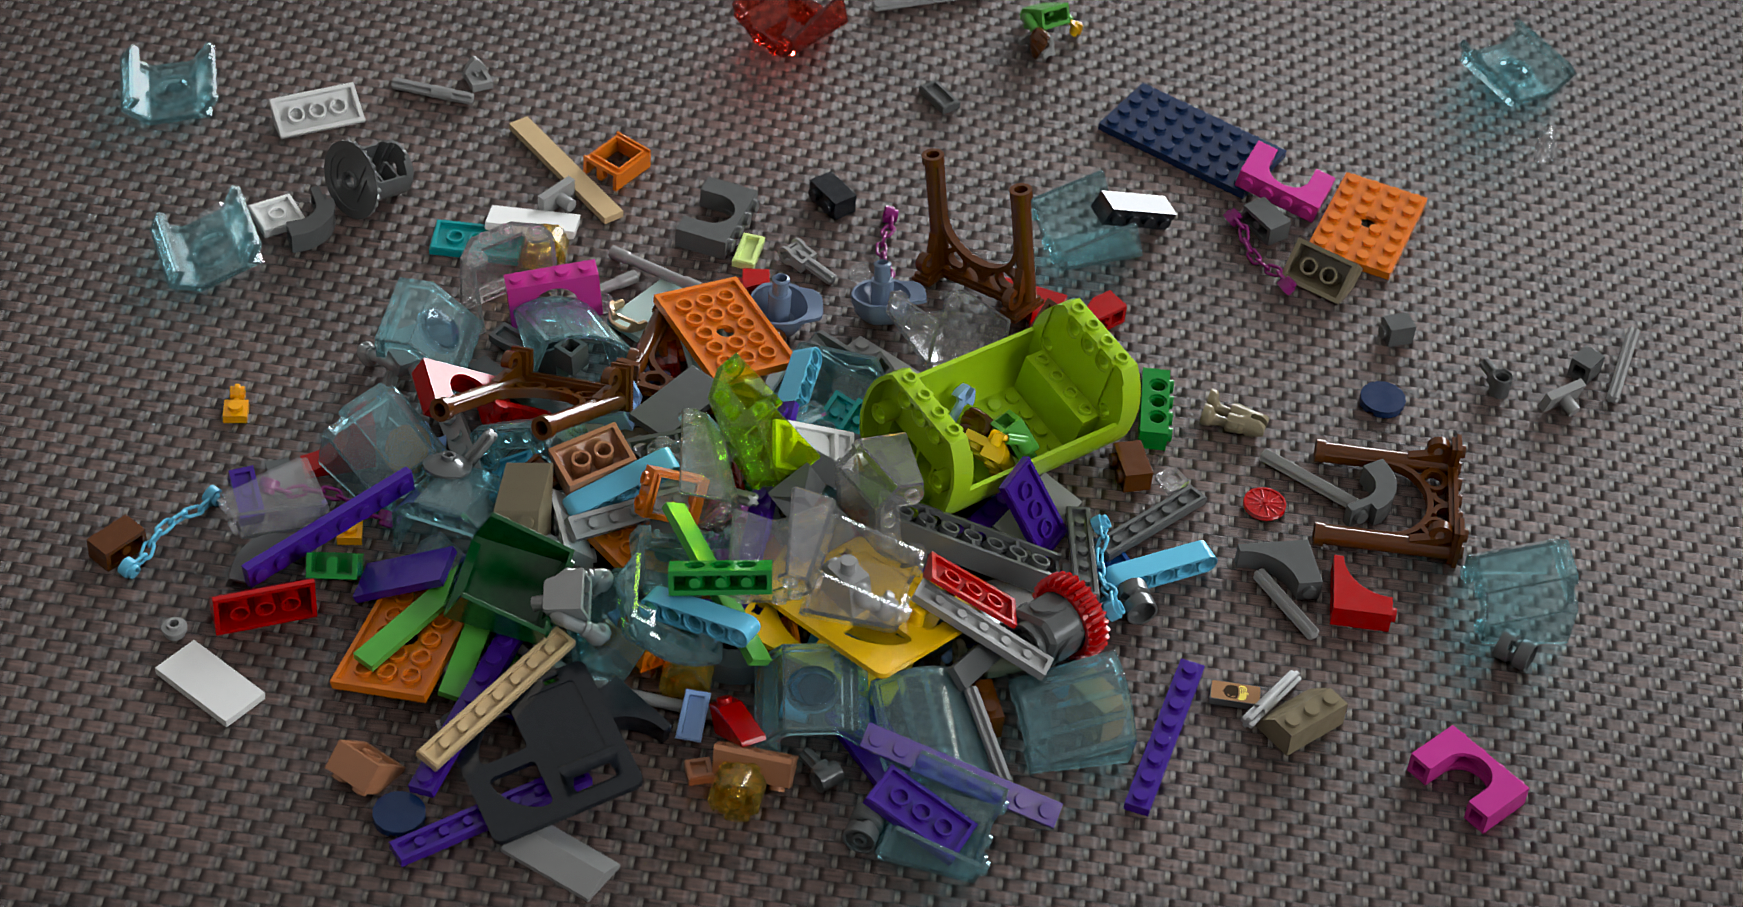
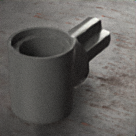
[1479,358,1513,399]
[799,748,845,793]

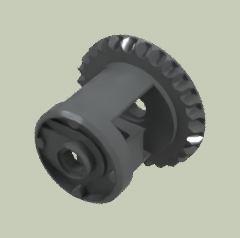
[324,140,413,219]

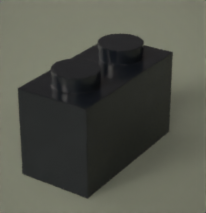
[808,171,857,220]

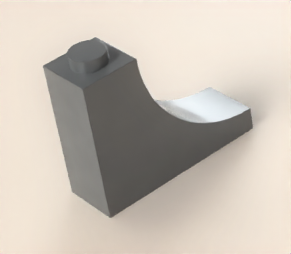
[1234,539,1323,600]

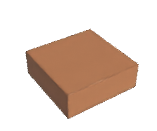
[684,757,715,786]

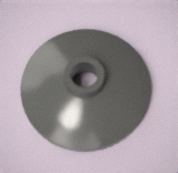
[423,451,472,480]

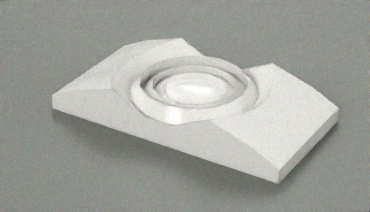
[771,417,855,473]

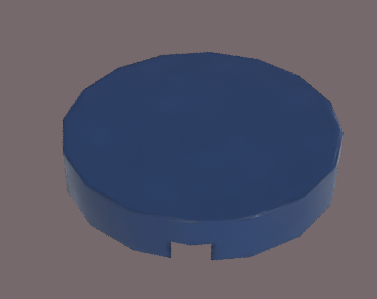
[1359,381,1406,418]
[372,791,426,838]

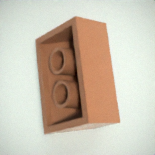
[548,422,637,496]
[712,741,798,792]

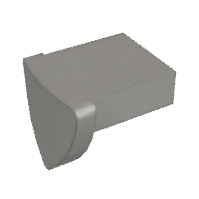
[462,56,493,92]

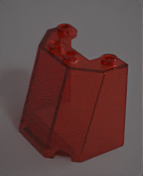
[732,0,848,59]

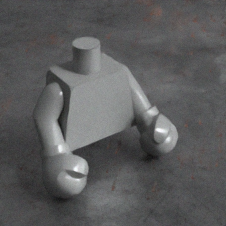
[357,324,435,382]
[821,554,899,620]
[531,567,614,646]

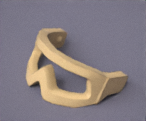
[608,299,648,333]

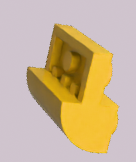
[965,428,1015,476]

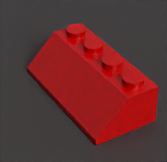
[209,578,318,636]

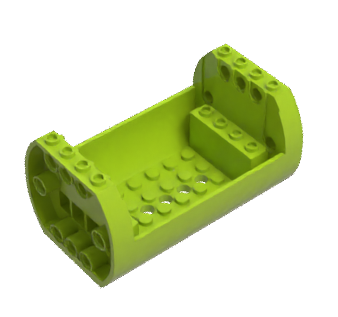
[859,298,1141,520]

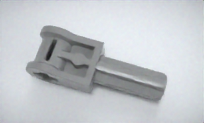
[778,238,837,285]

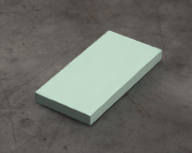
[607,279,681,343]

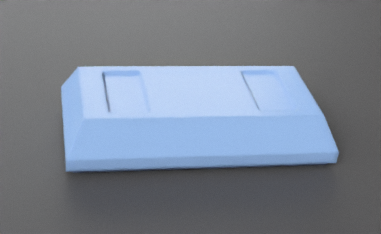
[675,689,711,743]

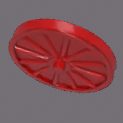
[1243,487,1286,521]

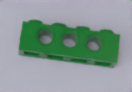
[1138,367,1174,451]
[668,560,773,596]

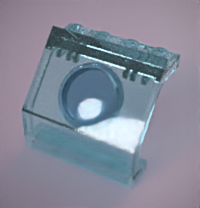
[375,277,484,394]
[755,644,869,752]

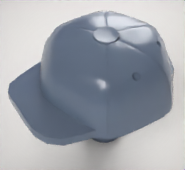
[850,259,927,325]
[751,273,823,337]

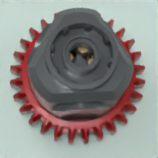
[1010,571,1110,667]

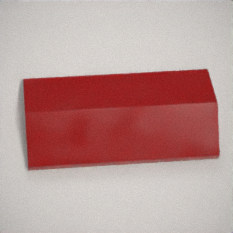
[922,551,1017,629]

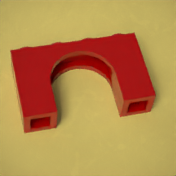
[411,358,511,431]

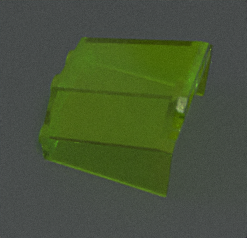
[708,352,821,490]

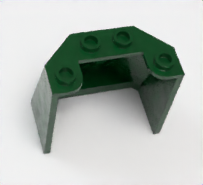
[443,512,575,645]

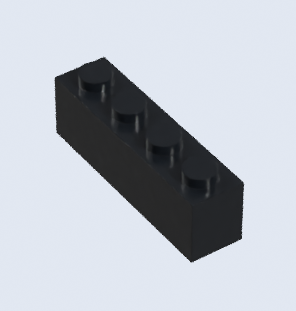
[1090,190,1177,230]

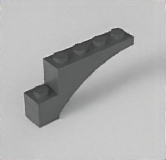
[489,322,589,377]

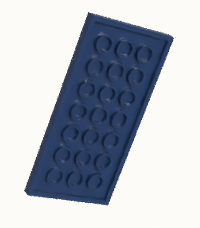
[1098,83,1287,199]

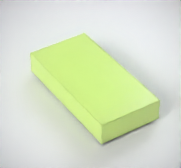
[732,233,765,269]

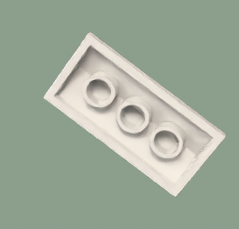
[269,82,365,139]

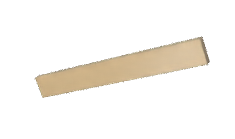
[509,116,623,224]
[416,626,576,772]

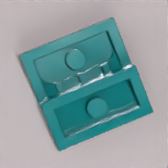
[813,390,863,434]

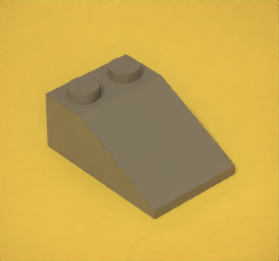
[494,463,554,537]

